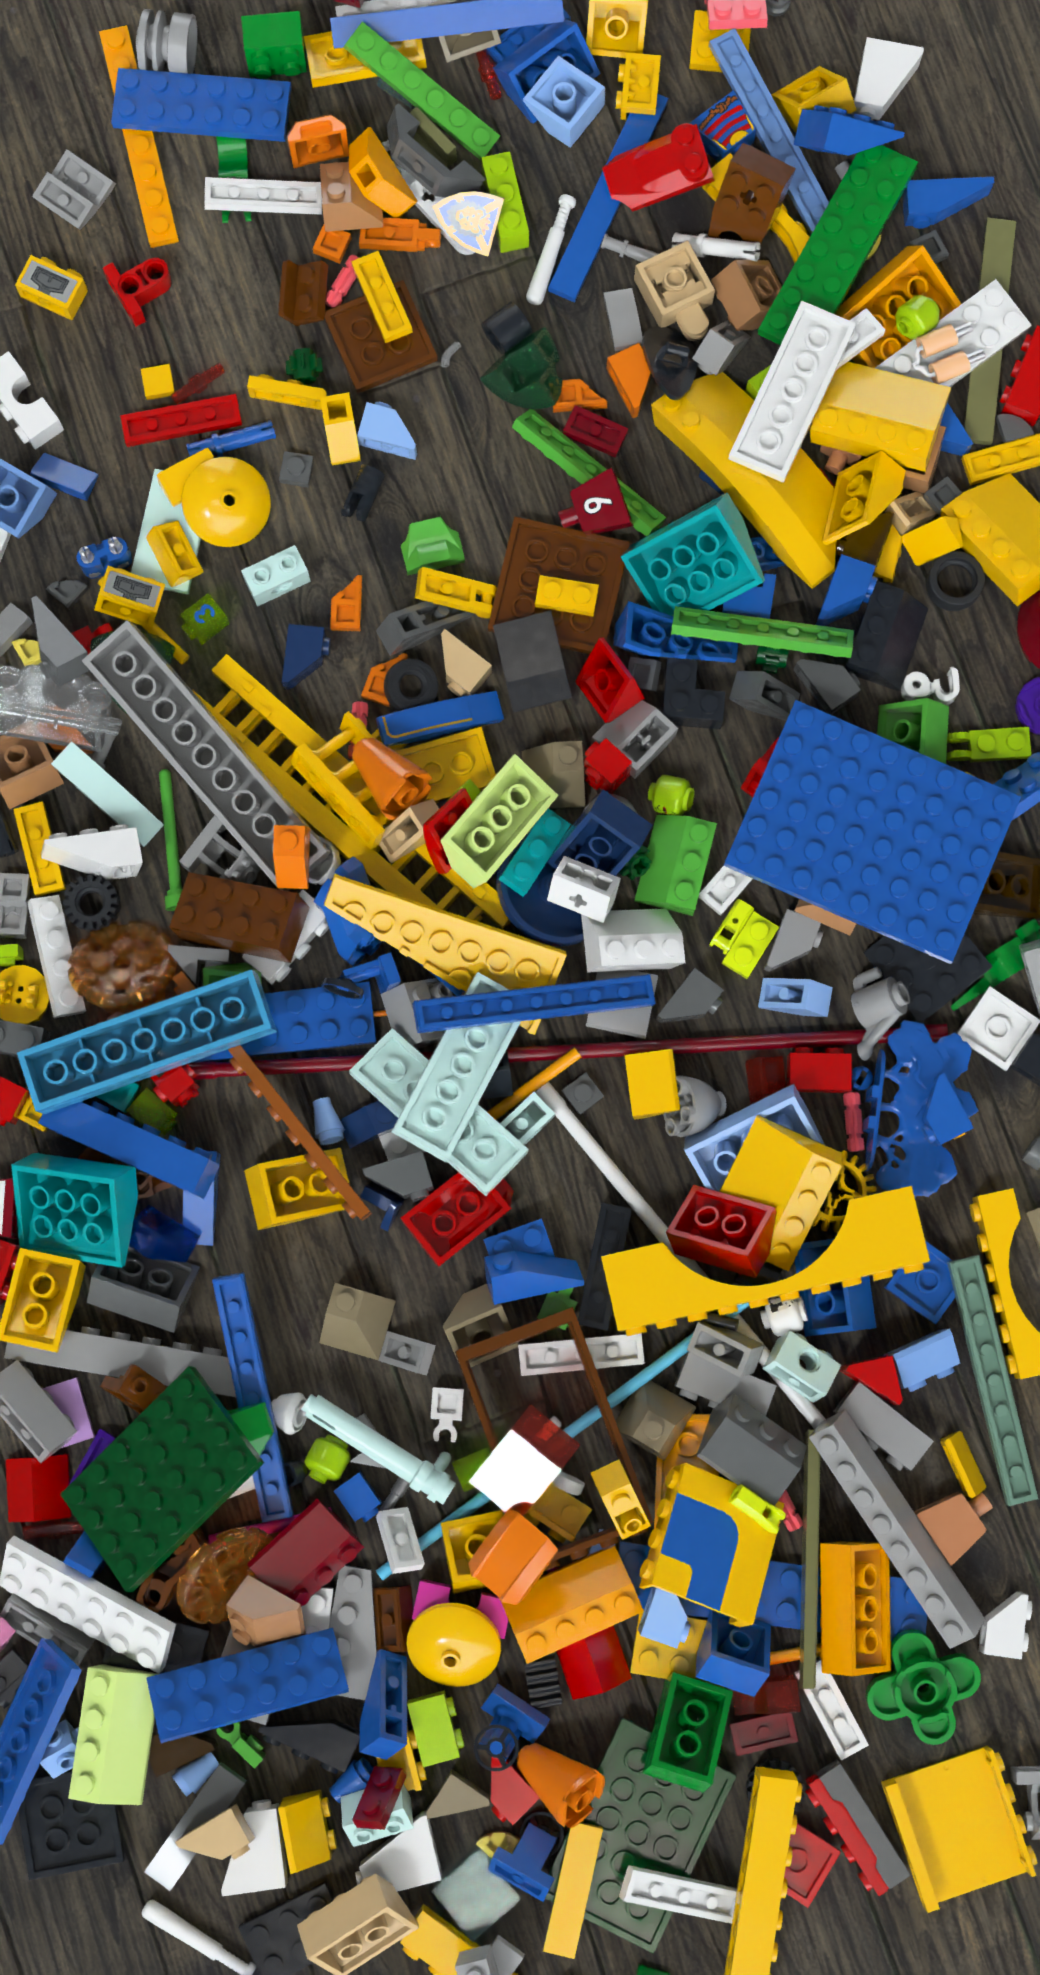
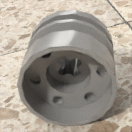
[136,9,197,74]

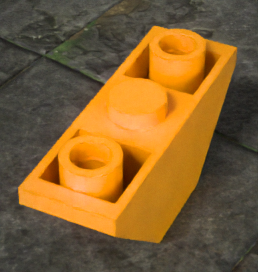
[349,127,418,218]

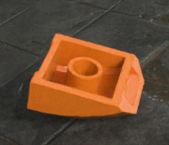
[287,114,349,168]
[468,1508,558,1605]

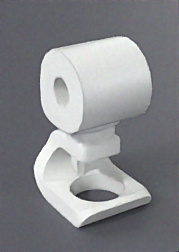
[901,667,960,706]

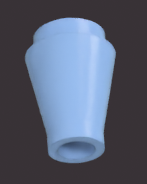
[312,1097,345,1145]
[172,1752,219,1797]

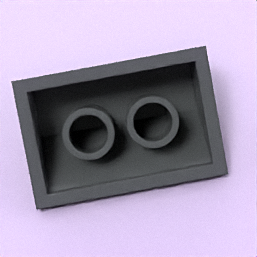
[87,1243,200,1333]
[697,1394,807,1506]

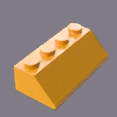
[819,1542,891,1676]
[500,1545,644,1664]

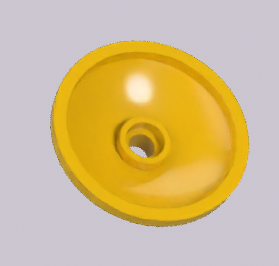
[181,457,271,547]
[406,1603,501,1687]

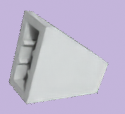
[851,37,924,120]
[221,1799,288,1896]
[355,1810,442,1892]

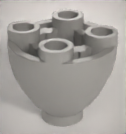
[663,1076,726,1137]

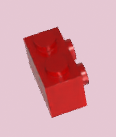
[583,738,632,794]

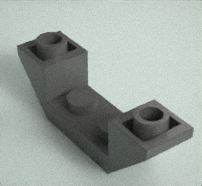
[387,103,486,198]

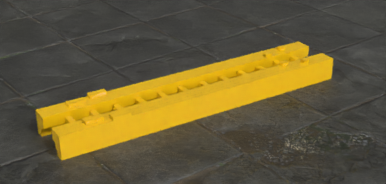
[192,654,511,929]

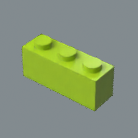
[481,151,529,253]

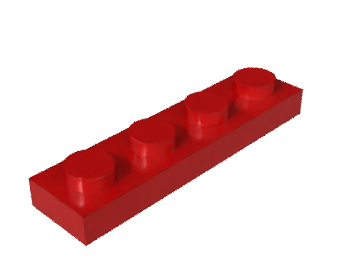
[120,394,242,447]

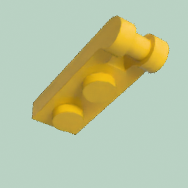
[415,567,497,618]

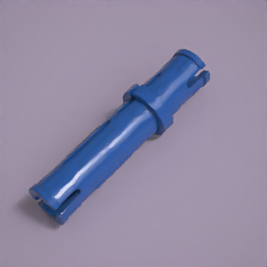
[186,420,276,457]

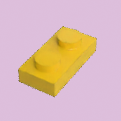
[535,575,599,617]

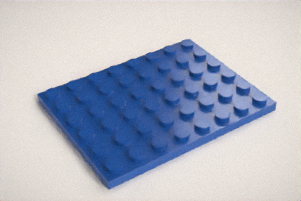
[723,700,1021,964]

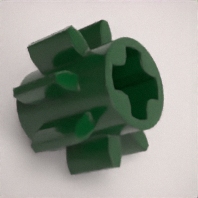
[285,348,323,385]
[755,646,789,674]
[618,845,652,880]

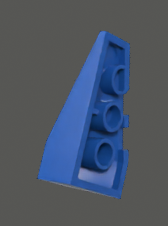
[613,601,738,663]

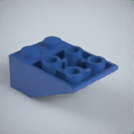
[793,105,905,156]

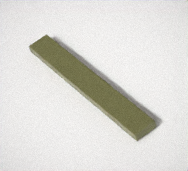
[963,217,1016,446]
[799,1430,820,1689]

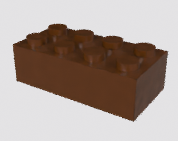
[169,872,310,963]

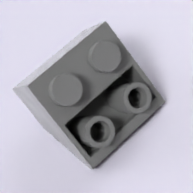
[592,700,678,779]
[381,978,453,1049]

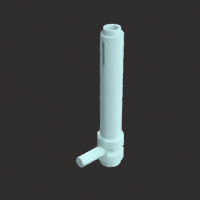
[301,1394,456,1505]

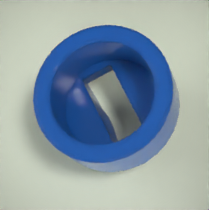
[852,1066,873,1091]

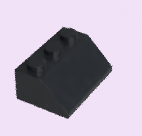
[845,581,928,691]

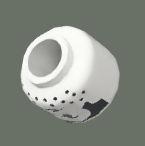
[760,1296,808,1336]

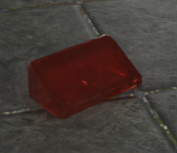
[745,1056,786,1105]

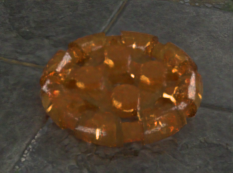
[68,921,177,1009]
[176,1527,273,1624]

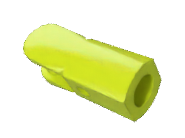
[709,899,754,955]
[728,1484,786,1534]

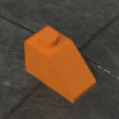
[606,343,651,418]
[273,825,310,889]

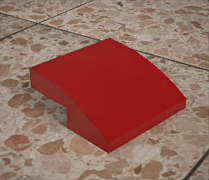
[423,788,472,874]

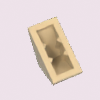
[885,491,937,536]

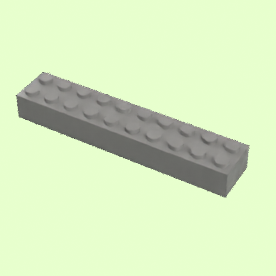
[82,620,332,891]

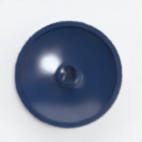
[496,830,614,946]

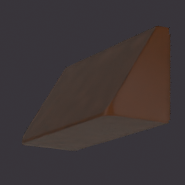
[373,1585,414,1652]

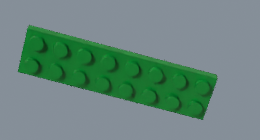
[758,145,918,345]

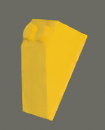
[822,450,906,545]
[244,1148,349,1230]
[0,1248,86,1353]

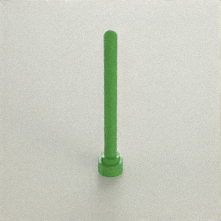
[159,769,182,911]

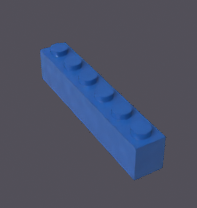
[38,1101,220,1199]

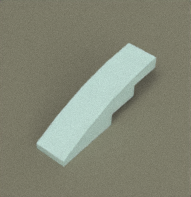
[51,741,164,847]

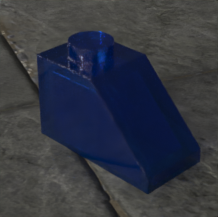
[129,1205,201,1262]

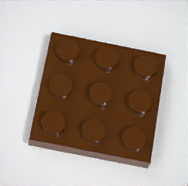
[324,280,438,394]

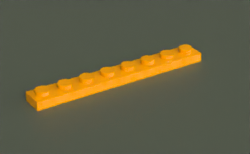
[99,25,179,248]

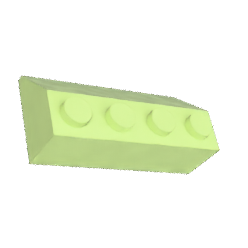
[440,754,559,889]
[68,1664,158,1805]

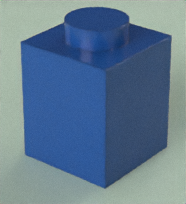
[334,1471,382,1522]

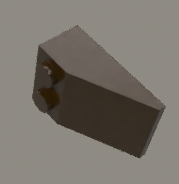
[973,852,1040,920]

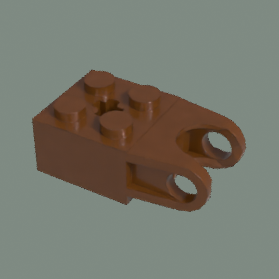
[708,143,796,252]

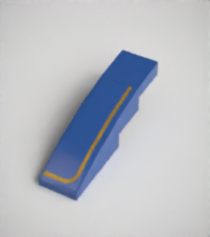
[376,691,504,747]

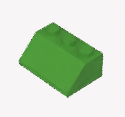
[877,698,949,764]
[634,815,717,916]

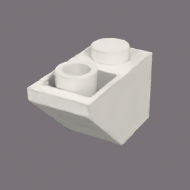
[978,1592,1032,1659]

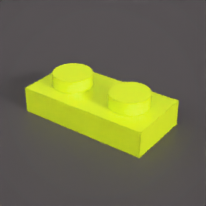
[721,912,779,979]

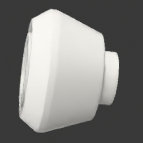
[271,1392,307,1435]

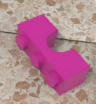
[412,1579,508,1639]

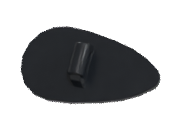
[641,326,697,400]

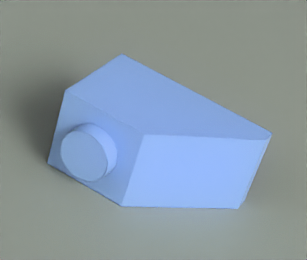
[357,402,417,460]
[758,978,833,1017]

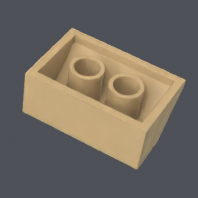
[297,1873,419,1975]

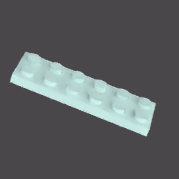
[391,972,521,1162]
[350,1028,528,1196]

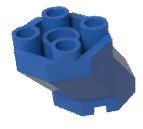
[313,856,382,967]

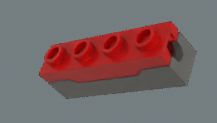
[805,1759,911,1896]

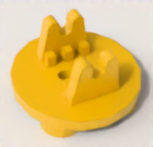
[0,965,50,1025]

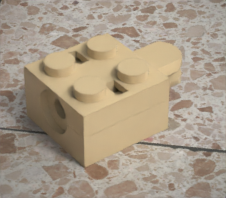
[634,240,715,341]

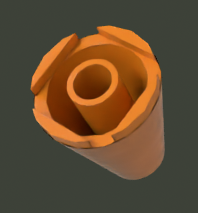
[352,738,433,820]
[517,1743,605,1828]

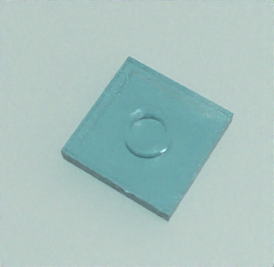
[432,1848,521,1942]

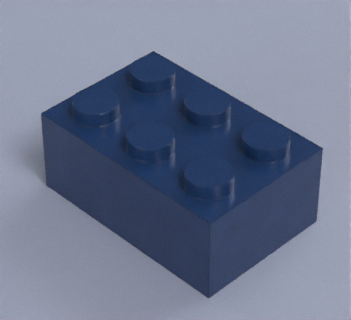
[547,789,653,876]

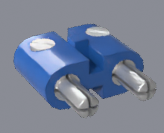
[76,537,132,579]

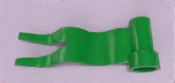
[216,136,252,223]
[950,919,1040,1011]

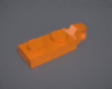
[359,218,441,252]

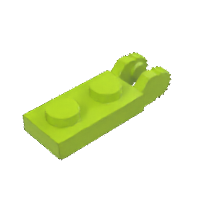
[947,727,1031,762]

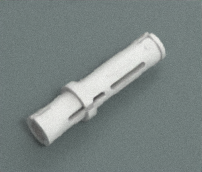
[672,232,761,262]

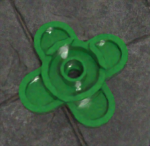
[865,1629,981,1745]

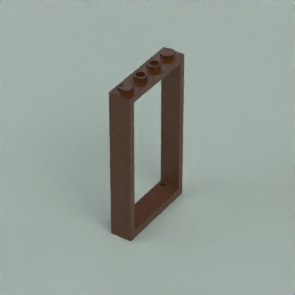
[455,1307,654,1571]

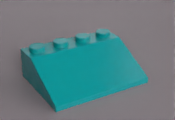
[620,492,765,616]
[11,1153,138,1268]

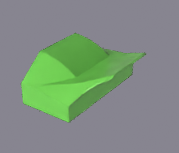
[401,517,465,576]

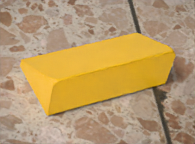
[157,448,214,507]
[901,516,963,566]
[146,520,204,587]
[940,1431,986,1498]

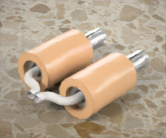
[912,322,985,384]

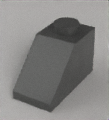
[794,659,861,715]
[729,671,800,721]
[656,968,724,1023]

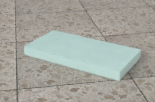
[131,469,201,595]

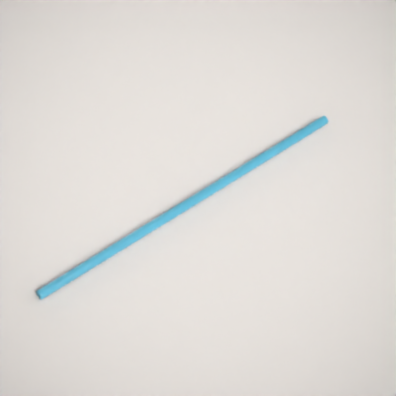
[376,1303,749,1580]

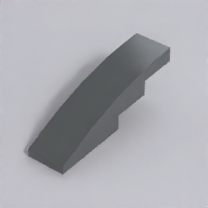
[145,1762,247,1891]

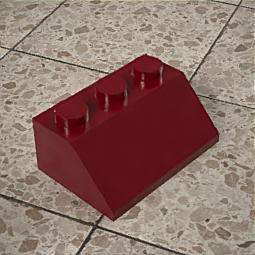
[247,1499,364,1607]

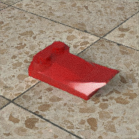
[602,123,715,212]
[401,1172,514,1267]

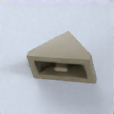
[426,1769,490,1819]

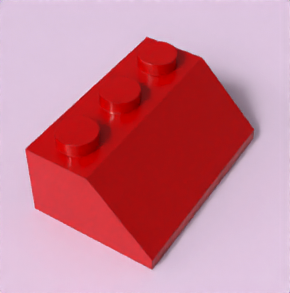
[666,1185,776,1278]

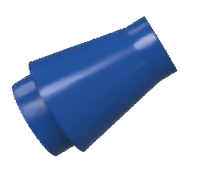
[329,1757,373,1803]

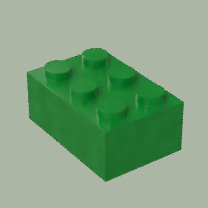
[643,1672,733,1792]

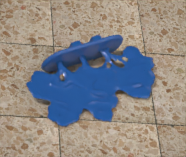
[862,1020,979,1198]

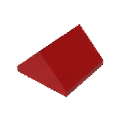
[575,637,645,723]
[839,1356,903,1405]
[5,1454,72,1522]
[556,1625,632,1700]

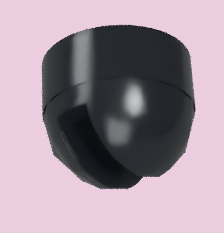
[284,1459,307,1487]

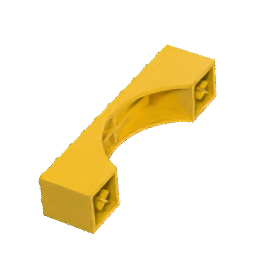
[601,1186,930,1336]

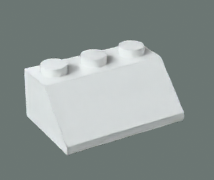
[581,909,685,973]

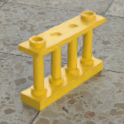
[291,711,429,850]

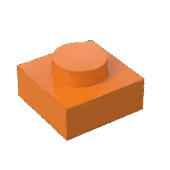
[313,224,352,264]

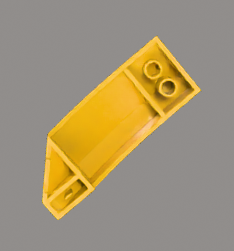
[651,372,837,589]

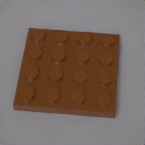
[488,516,630,654]

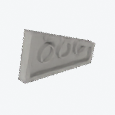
[329,1565,377,1700]

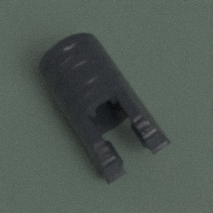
[341,465,385,522]

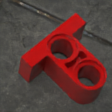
[102,258,172,327]

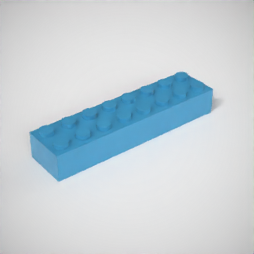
[17,969,277,1114]

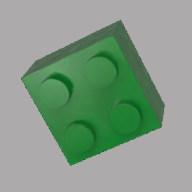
[241,11,307,79]

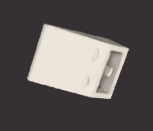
[41,824,143,880]

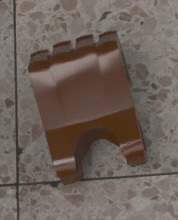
[136,1527,211,1613]

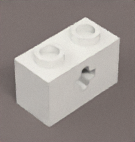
[547,856,621,923]

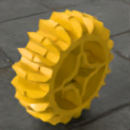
[812,1150,876,1233]

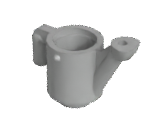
[851,967,910,1061]

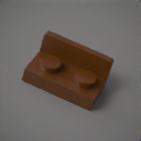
[278,260,328,326]
[100,1364,167,1414]

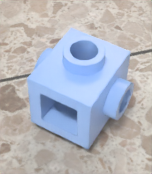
[40,1719,79,1779]

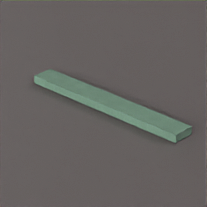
[947,1255,1038,1506]

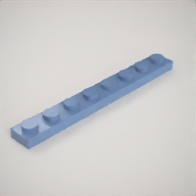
[709,28,829,235]

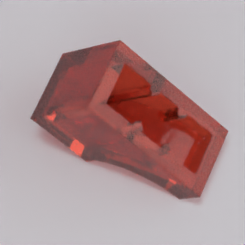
[732,1674,801,1715]

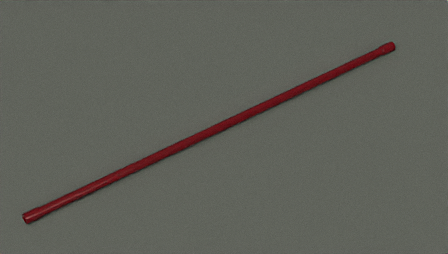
[188,1023,948,1080]

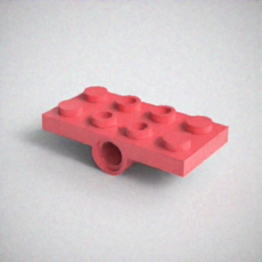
[704,0,768,30]

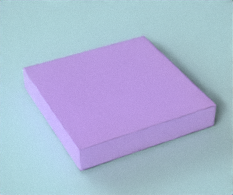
[34,1377,95,1457]

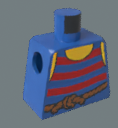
[690,90,757,162]

